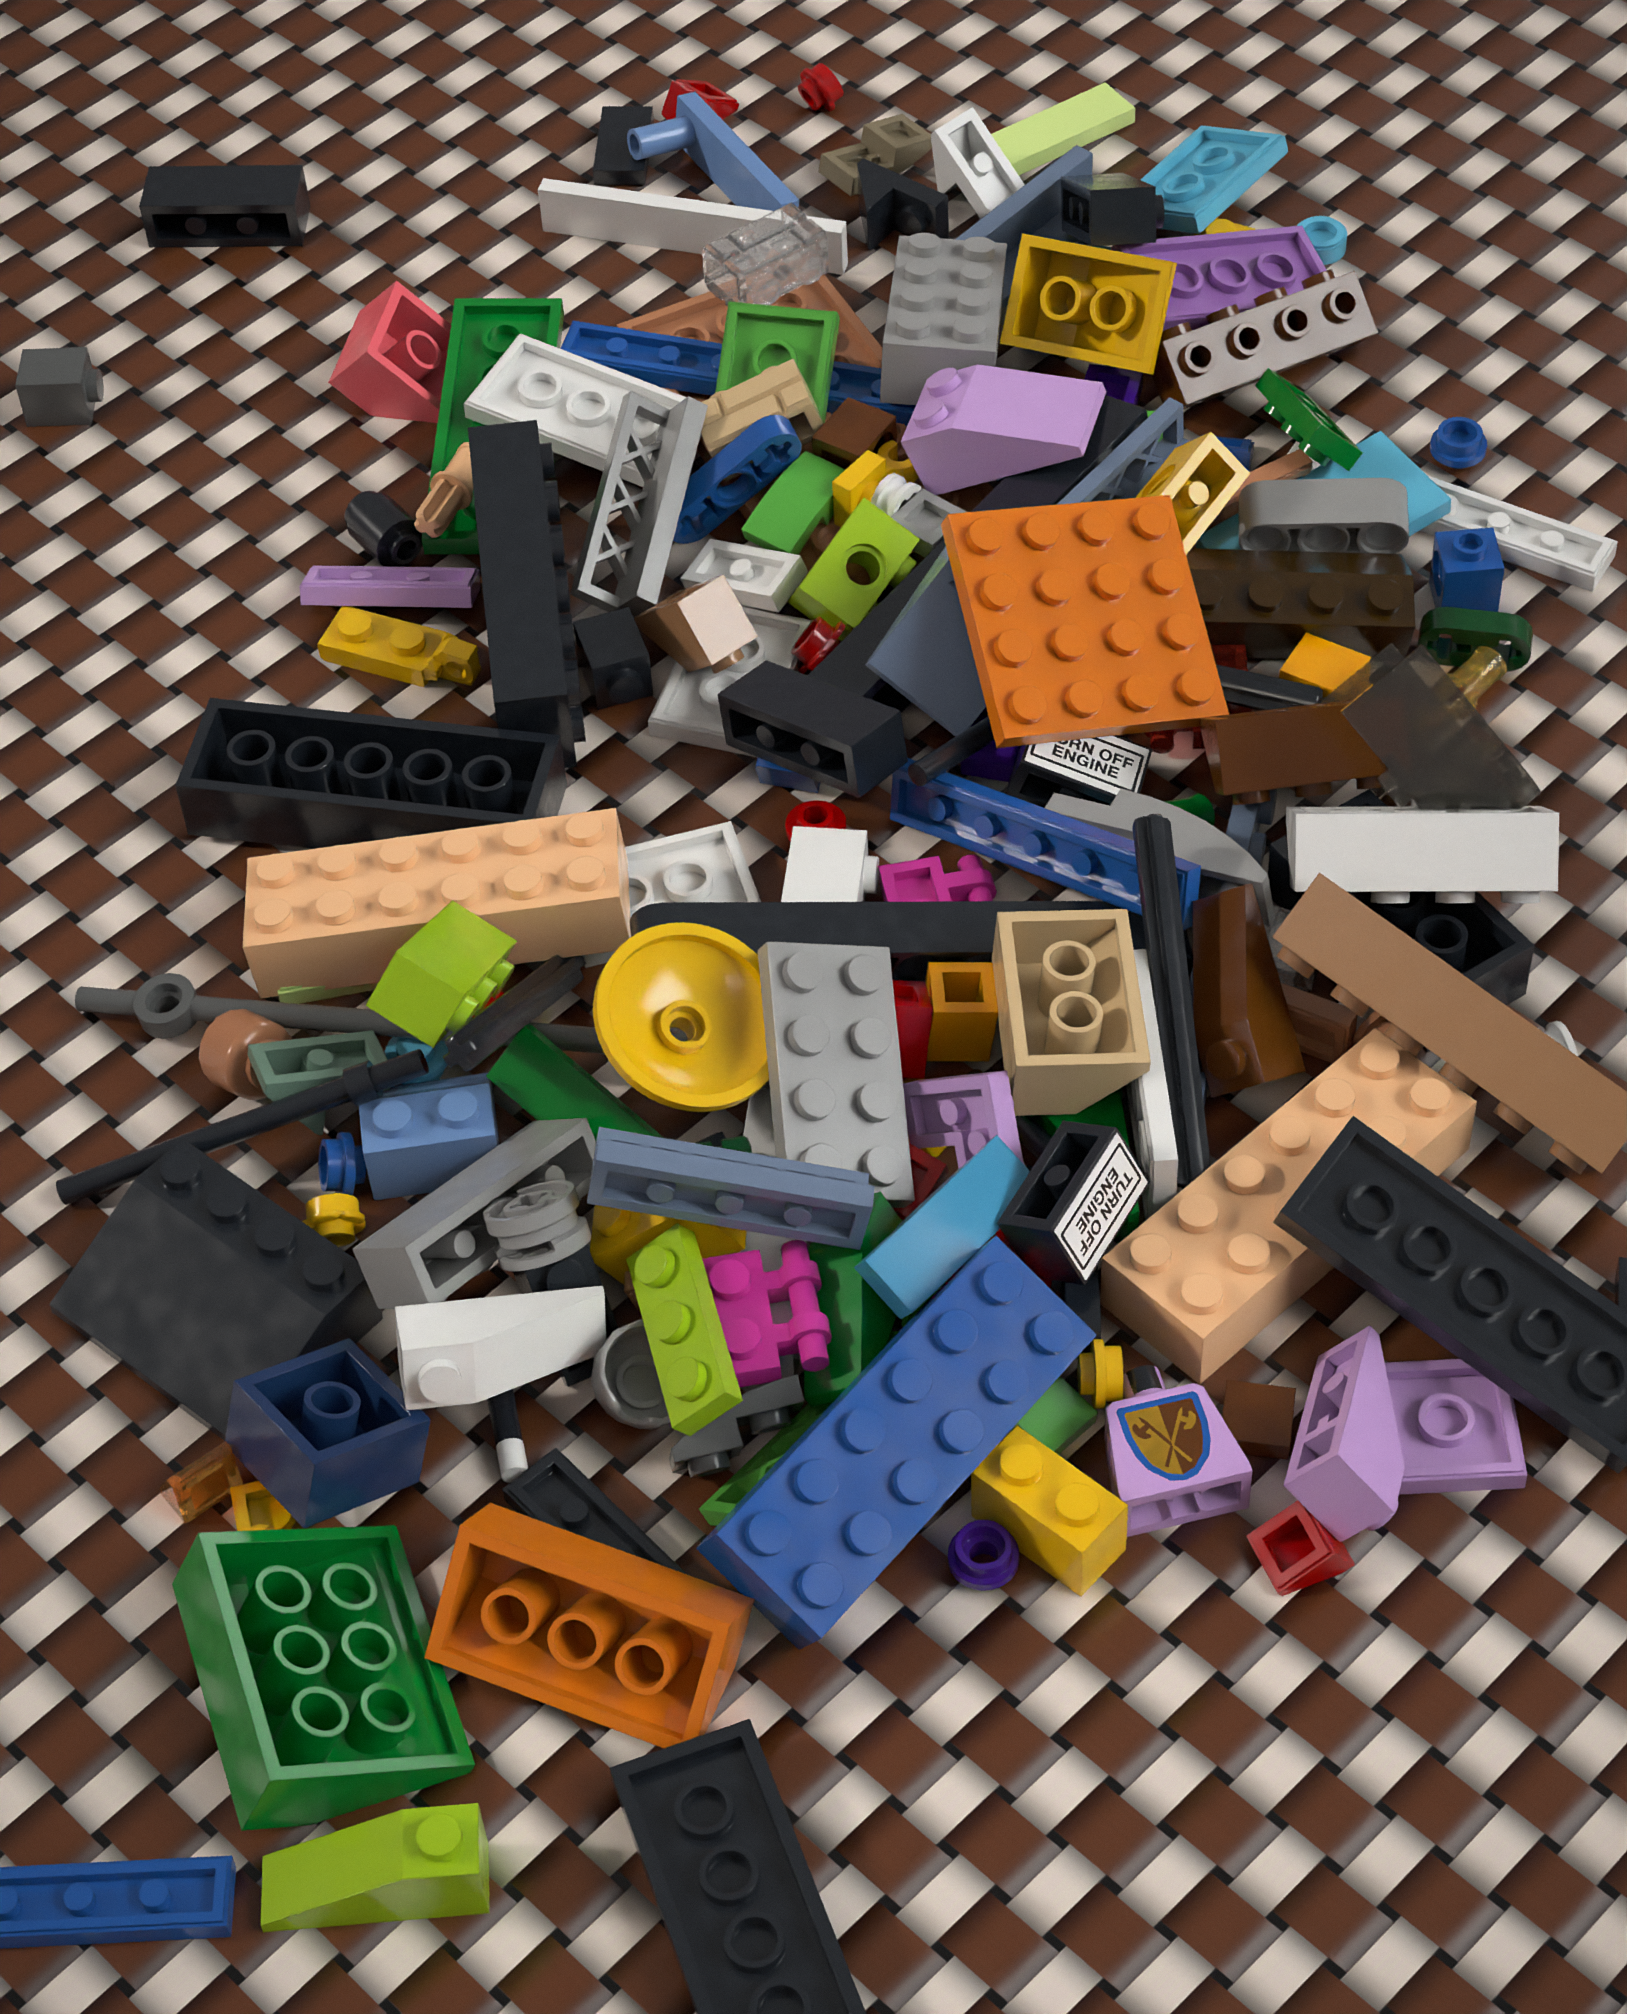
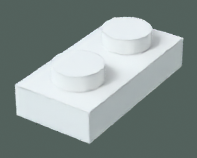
[680,539,808,613]

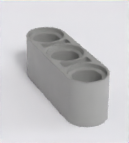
[1238,478,1409,554]

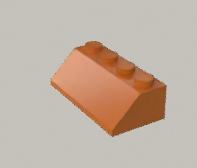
[424,1503,755,1748]

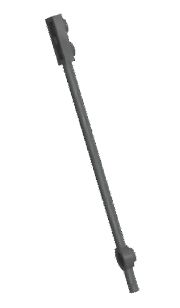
[75,973,770,1089]

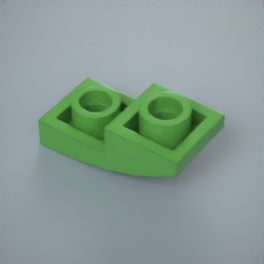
[741,451,845,555]

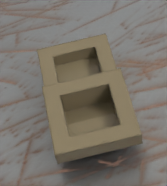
[818,114,932,196]

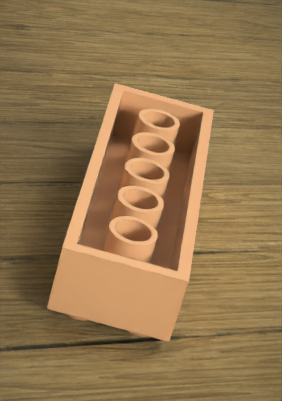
[243,808,631,999]
[1100,1028,1477,1385]

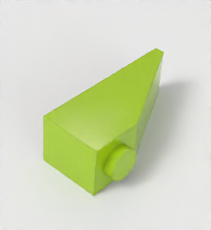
[261,1803,490,1932]

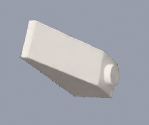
[395,1286,606,1410]

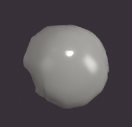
[591,1319,670,1430]

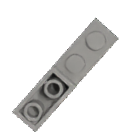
[1045,789,1275,926]

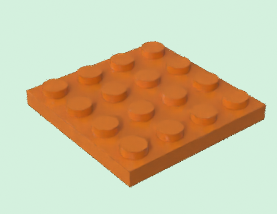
[941,495,1229,748]

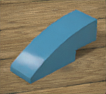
[854,1135,1030,1319]

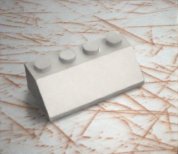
[1286,806,1559,903]

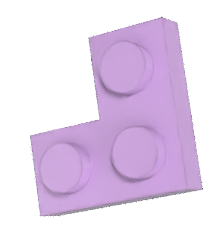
[903,1070,1025,1168]

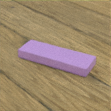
[299,565,481,608]

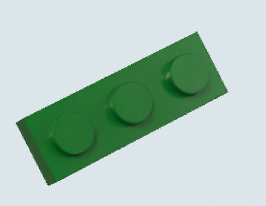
[1255,368,1363,471]

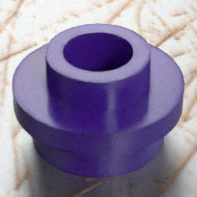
[948,1520,1019,1591]

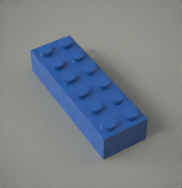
[696,1236,1097,1650]

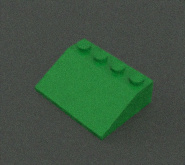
[172,1525,475,1831]

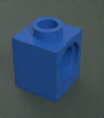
[1429,527,1504,612]

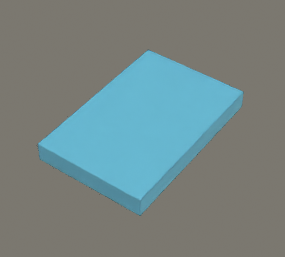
[1141,125,1288,234]

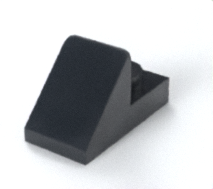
[857,158,949,250]

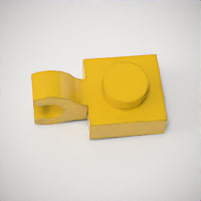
[832,440,919,527]

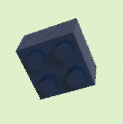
[225,1338,431,1529]

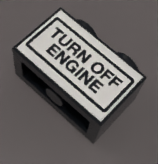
[1005,735,1153,808]
[997,1120,1150,1285]

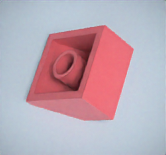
[328,281,451,423]

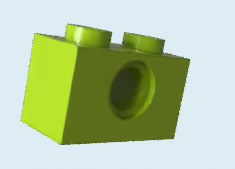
[787,497,920,641]

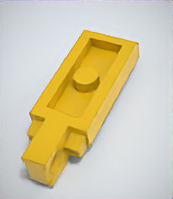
[317,606,481,687]

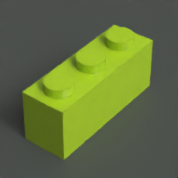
[365,900,517,1048]

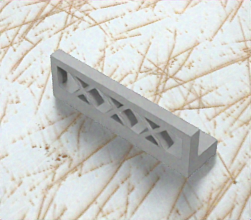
[570,391,708,618]

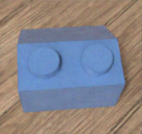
[359,1073,500,1201]

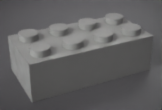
[880,233,1007,405]

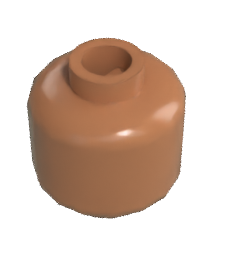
[199,1009,292,1100]

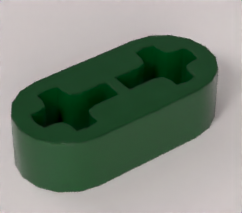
[1417,607,1533,672]

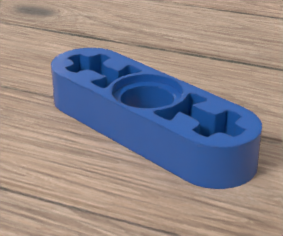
[673,415,802,544]

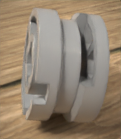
[483,1180,592,1271]

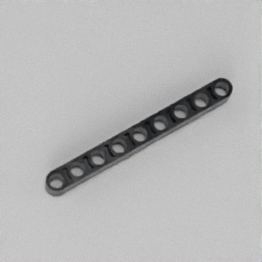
[629,901,1193,982]

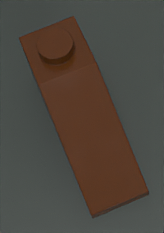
[1193,883,1306,1098]

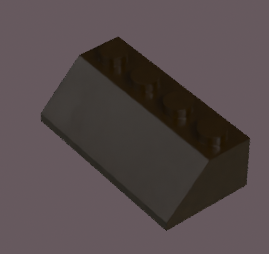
[1186,548,1416,662]

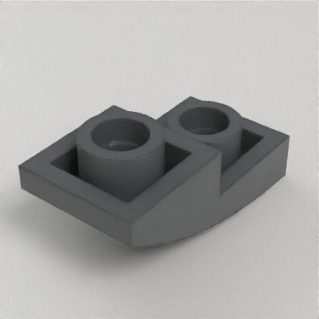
[669,1374,804,1478]

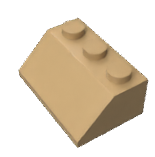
[991,909,1151,1116]

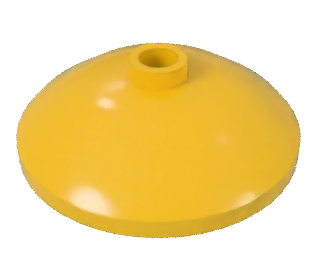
[593,922,769,1112]

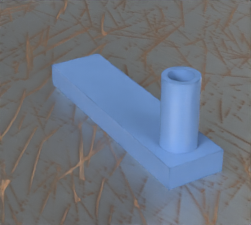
[627,92,799,214]

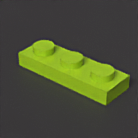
[626,1223,743,1436]

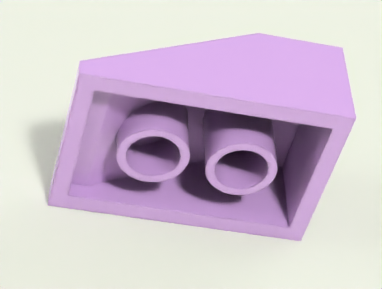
[901,364,1106,495]

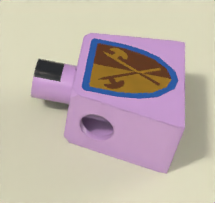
[1104,1365,1252,1537]

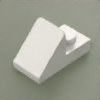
[931,107,1025,219]

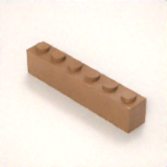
[1272,872,1627,1175]

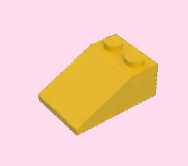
[1000,233,1177,375]

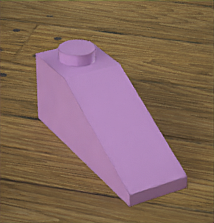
[1283,1326,1405,1543]

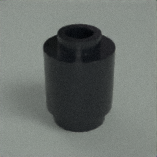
[344,491,423,567]

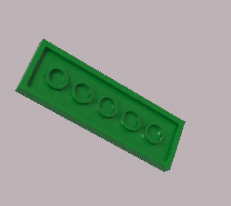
[422,298,564,555]

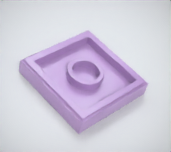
[1385,1359,1527,1495]

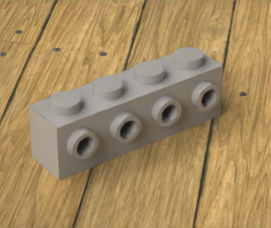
[352,1118,596,1309]

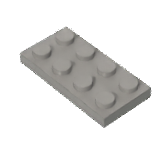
[758,942,915,1208]

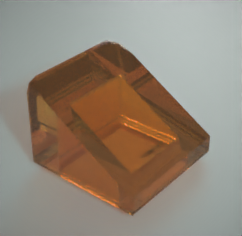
[159,1441,243,1523]

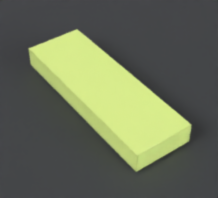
[991,82,1135,175]

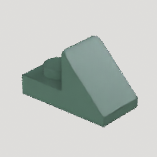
[247,1030,390,1135]

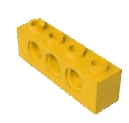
[1136,432,1250,555]

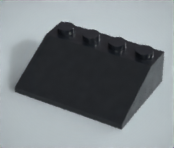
[49,1138,383,1441]

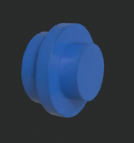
[1430,417,1487,469]
[318,1132,366,1195]

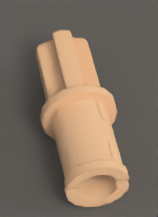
[414,442,473,538]

